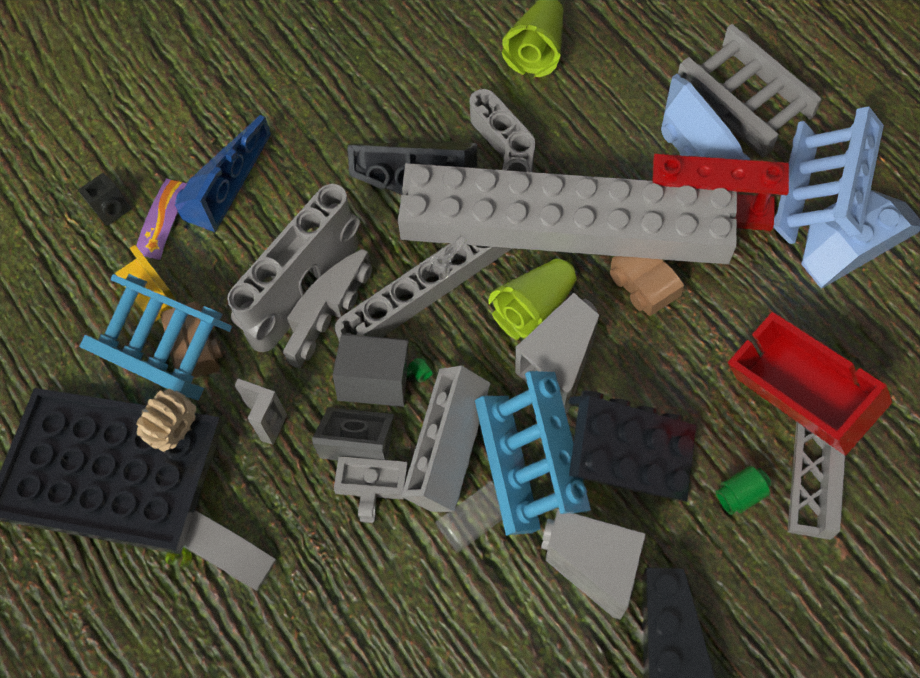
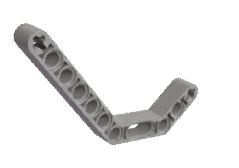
[335,89,535,342]

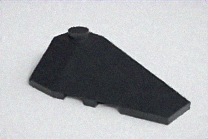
[348,142,477,195]

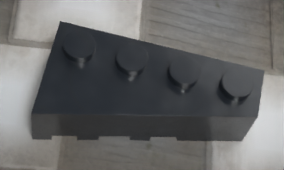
[642,568,715,678]

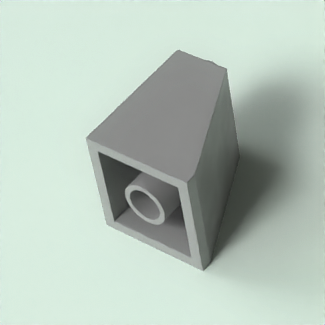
[515,293,599,414]
[541,509,645,620]

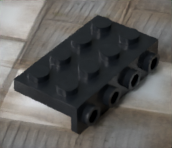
[569,391,697,502]

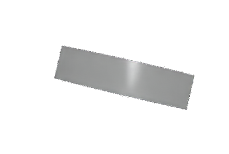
[183,511,277,592]

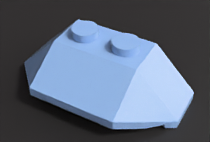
[661,74,750,160]
[801,190,920,289]

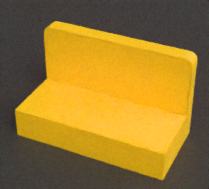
[115,245,176,322]

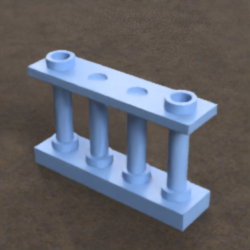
[774,106,884,244]

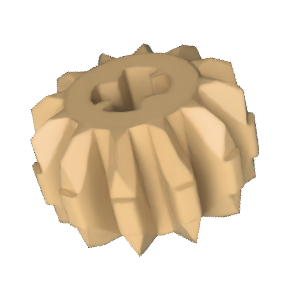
[137,388,196,452]

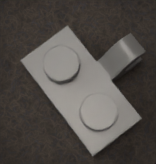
[334,456,408,523]

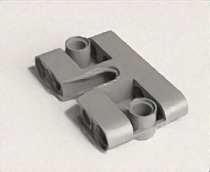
[227,184,360,352]

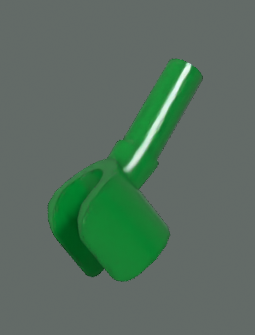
[407,358,433,383]

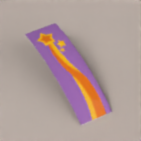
[136,179,187,260]

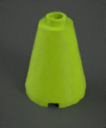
[502,0,564,77]
[488,259,577,340]

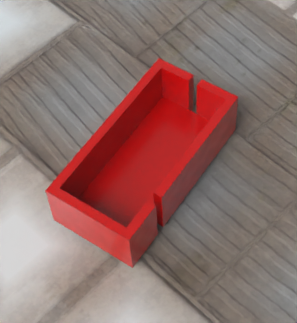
[727,312,893,456]

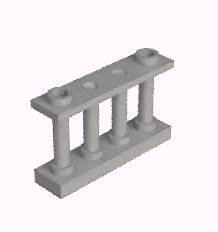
[678,24,822,158]

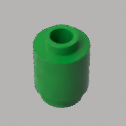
[716,465,771,515]

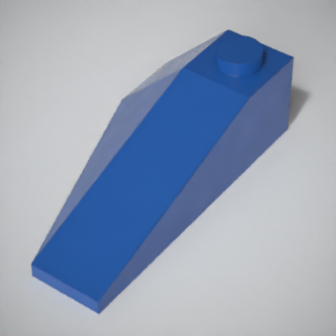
[175,115,271,232]

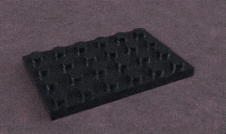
[0,388,224,555]

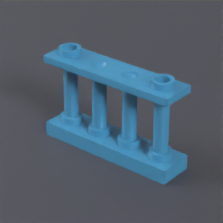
[79,274,232,401]
[474,371,591,536]

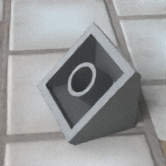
[333,334,409,407]
[313,407,394,460]

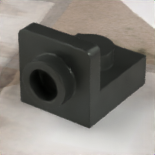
[78,173,131,226]

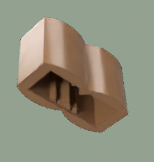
[610,256,684,316]

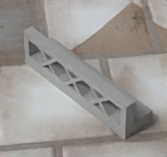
[787,422,845,540]

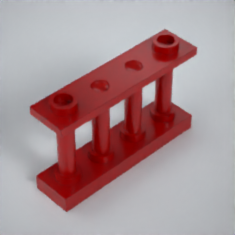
[652,154,789,231]

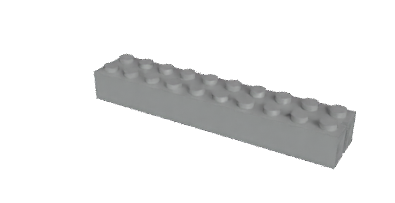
[398,163,737,264]

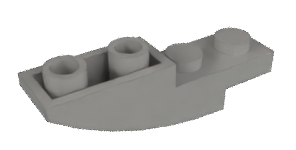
[283,249,372,369]

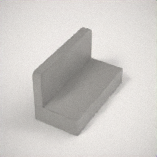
[235,379,287,445]

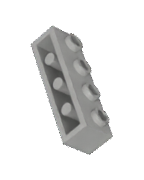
[401,366,490,512]

